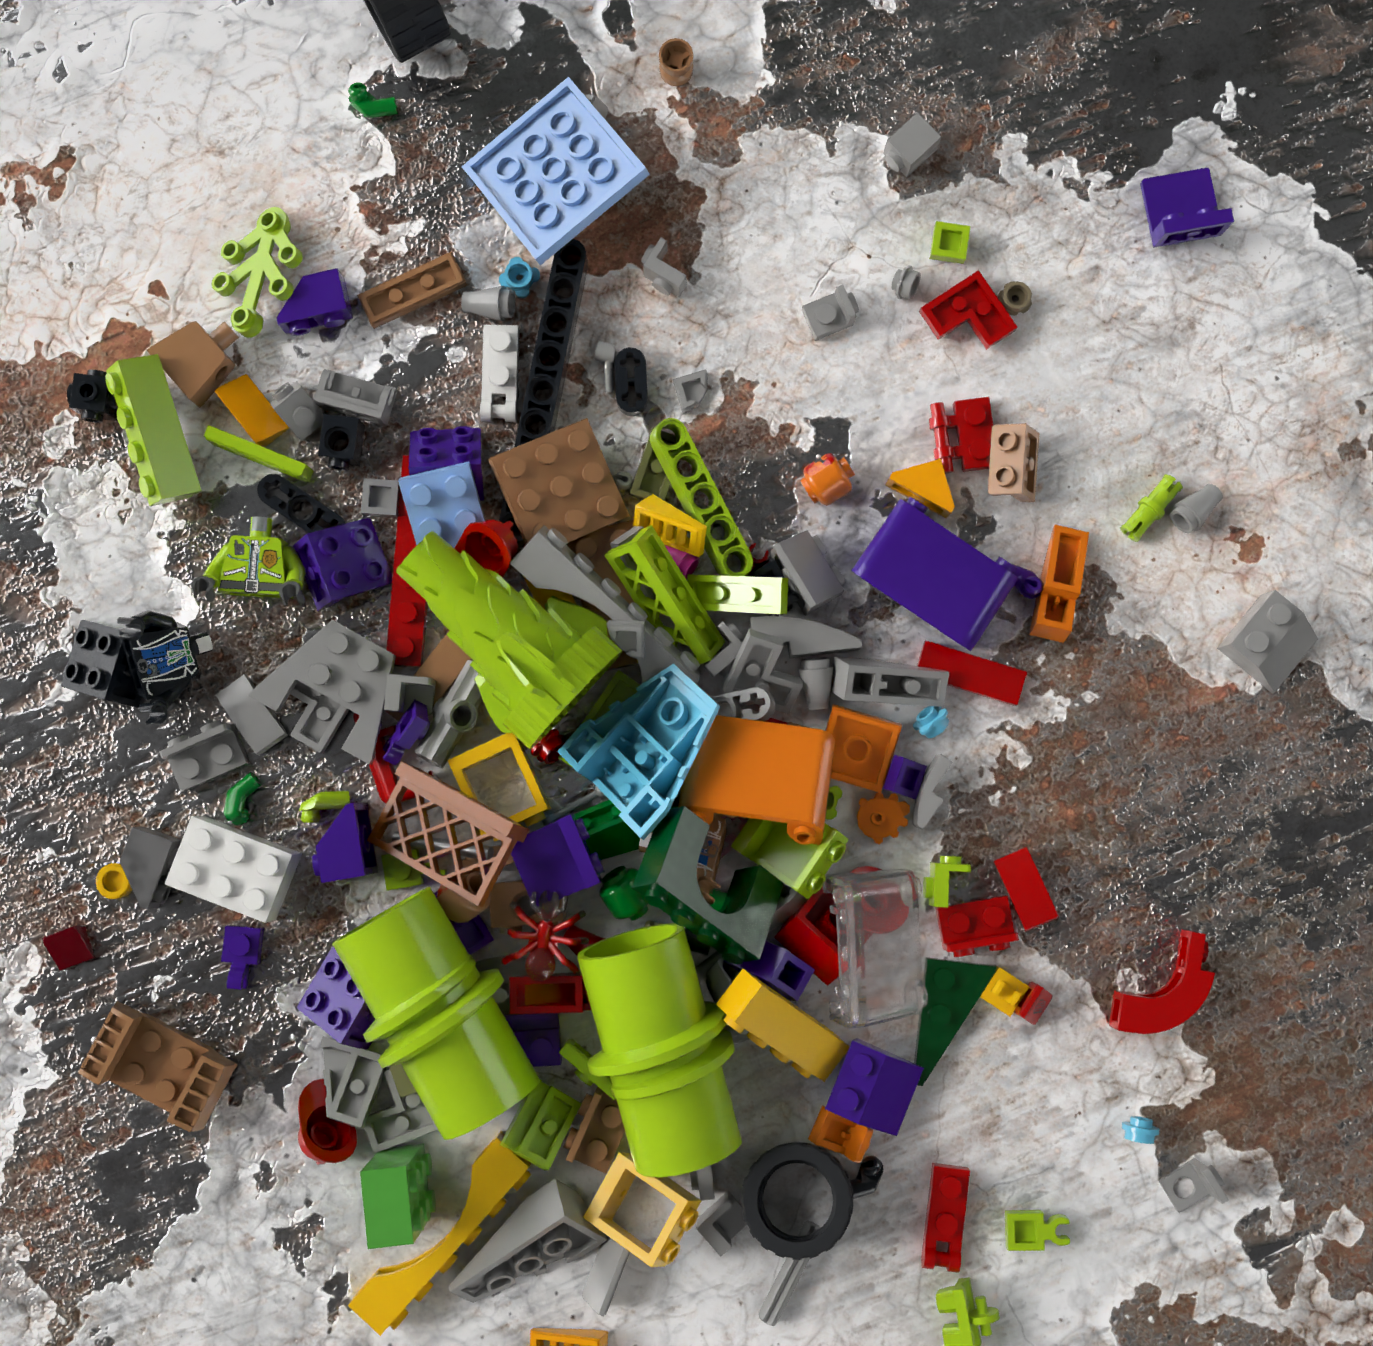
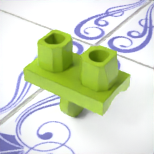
[936,1277,1000,1346]

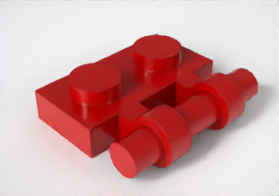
[929,397,993,474]

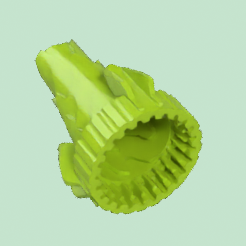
[396,531,622,749]

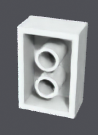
[165,816,302,923]

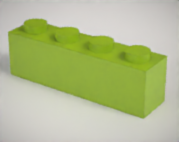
[106,354,202,507]

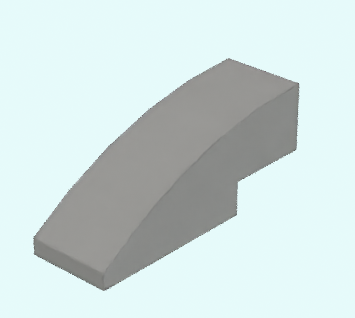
[749,616,862,659]

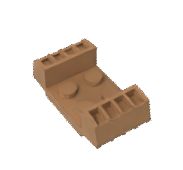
[78,1001,237,1132]

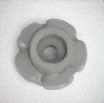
[891,265,921,299]

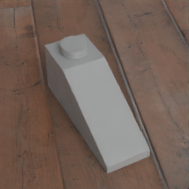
[831,656,949,707]

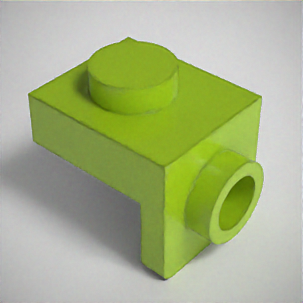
[923,856,971,908]

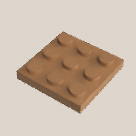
[488,418,629,545]

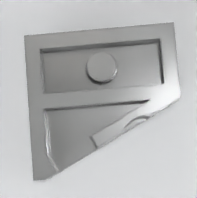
[321,1036,387,1129]

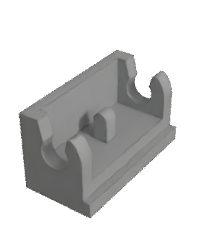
[313,369,397,426]

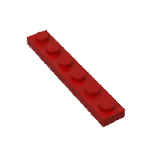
[386,455,428,668]

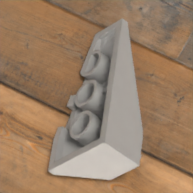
[449,1179,608,1303]

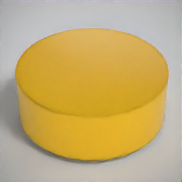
[96,863,132,899]

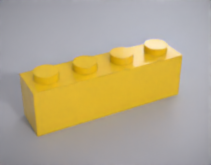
[716,968,850,1082]

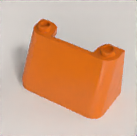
[678,715,835,845]

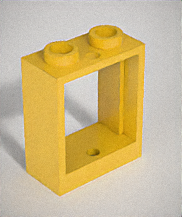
[447,733,551,842]
[583,1152,701,1268]

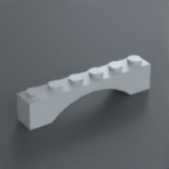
[510,525,701,683]

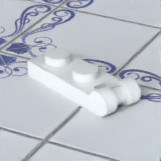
[480,325,520,422]

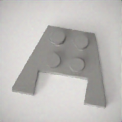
[248,620,396,765]

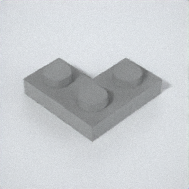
[722,629,803,714]
[290,681,349,754]
[364,1068,438,1154]

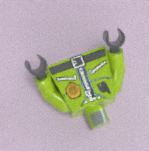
[191,517,306,606]

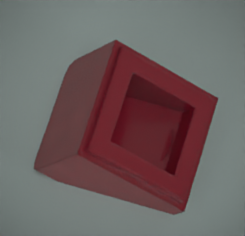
[42,924,96,971]

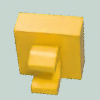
[980,966,1029,1017]

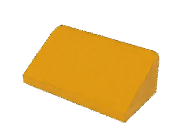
[214,374,289,447]

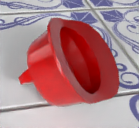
[454,519,518,578]
[298,1078,357,1165]

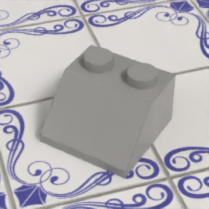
[769,530,845,616]
[1217,590,1318,693]

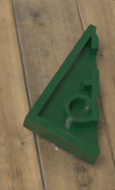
[914,957,996,1086]

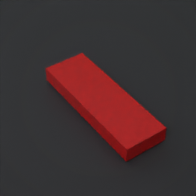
[917,640,1027,706]

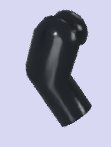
[850,1155,884,1199]

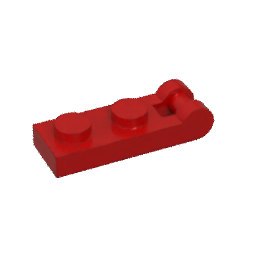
[921,1163,970,1273]

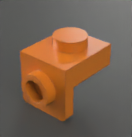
[808,1105,873,1164]

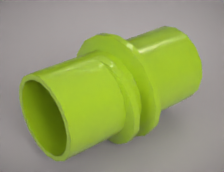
[332,886,540,1140]
[577,923,742,1178]

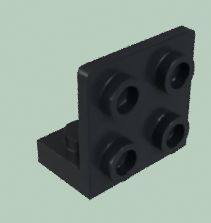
[61,620,142,708]

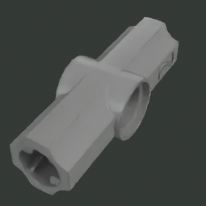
[415,660,482,769]

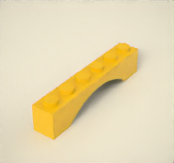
[348,1131,531,1336]

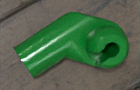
[348,82,398,118]
[223,772,262,826]

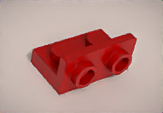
[935,895,1019,957]

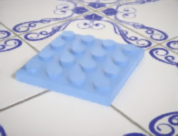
[462,77,650,265]

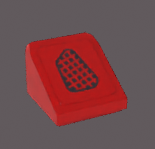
[1014,982,1053,1025]

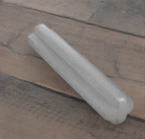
[759,1221,821,1326]

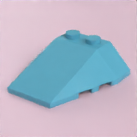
[557,664,721,840]

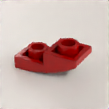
[994,847,1059,932]

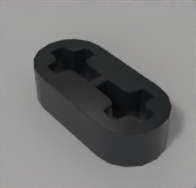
[614,347,648,416]

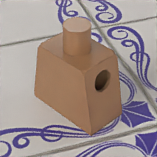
[147,321,239,408]

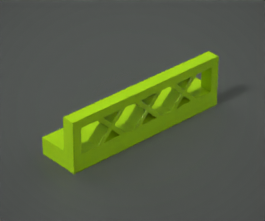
[604,525,725,664]

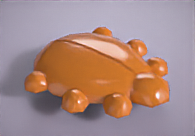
[857,792,910,845]

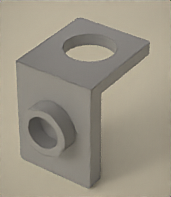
[1159,1158,1229,1213]

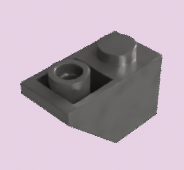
[119,827,182,910]

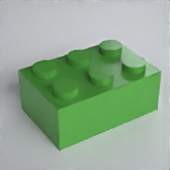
[360,1143,436,1249]

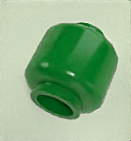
[599,865,649,921]

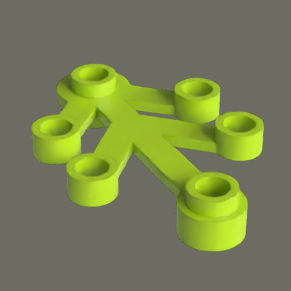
[211,207,303,338]

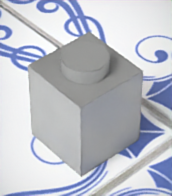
[883,112,941,178]

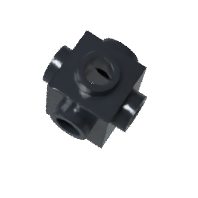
[67,370,118,423]

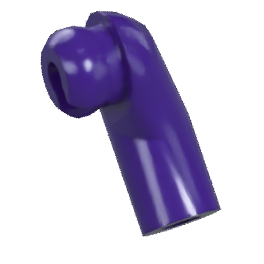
[1011,563,1043,599]

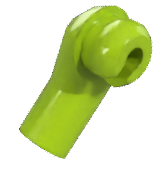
[299,791,350,823]

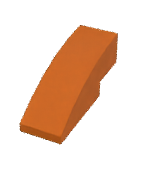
[1029,524,1089,643]

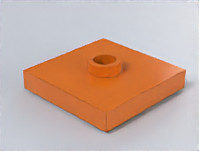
[825,704,902,793]

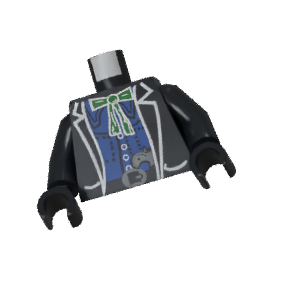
[117,610,213,725]

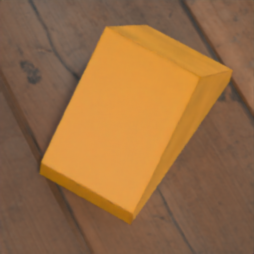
[885,459,955,518]

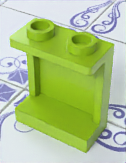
[731,818,849,900]

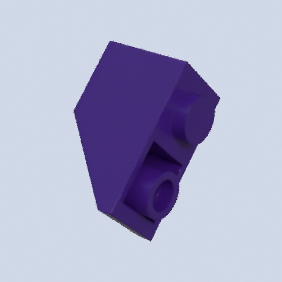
[276,268,353,336]
[723,941,815,1001]

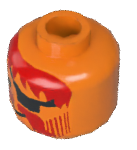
[800,453,855,506]

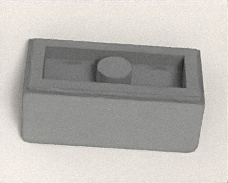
[582,1235,630,1317]

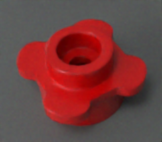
[531,729,565,764]

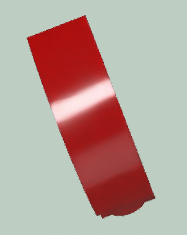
[1109,929,1215,1034]

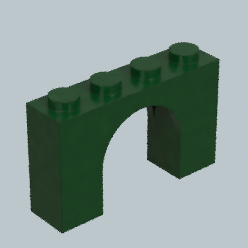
[632,806,784,965]

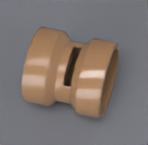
[659,38,693,86]

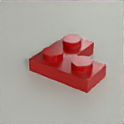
[919,270,1018,350]

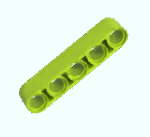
[650,418,753,576]

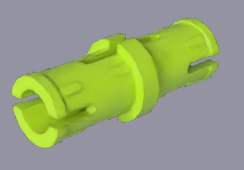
[1120,474,1183,542]

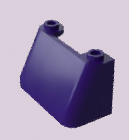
[851,496,1019,651]

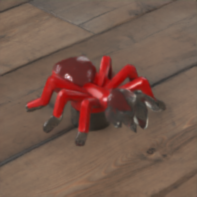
[499,890,589,982]

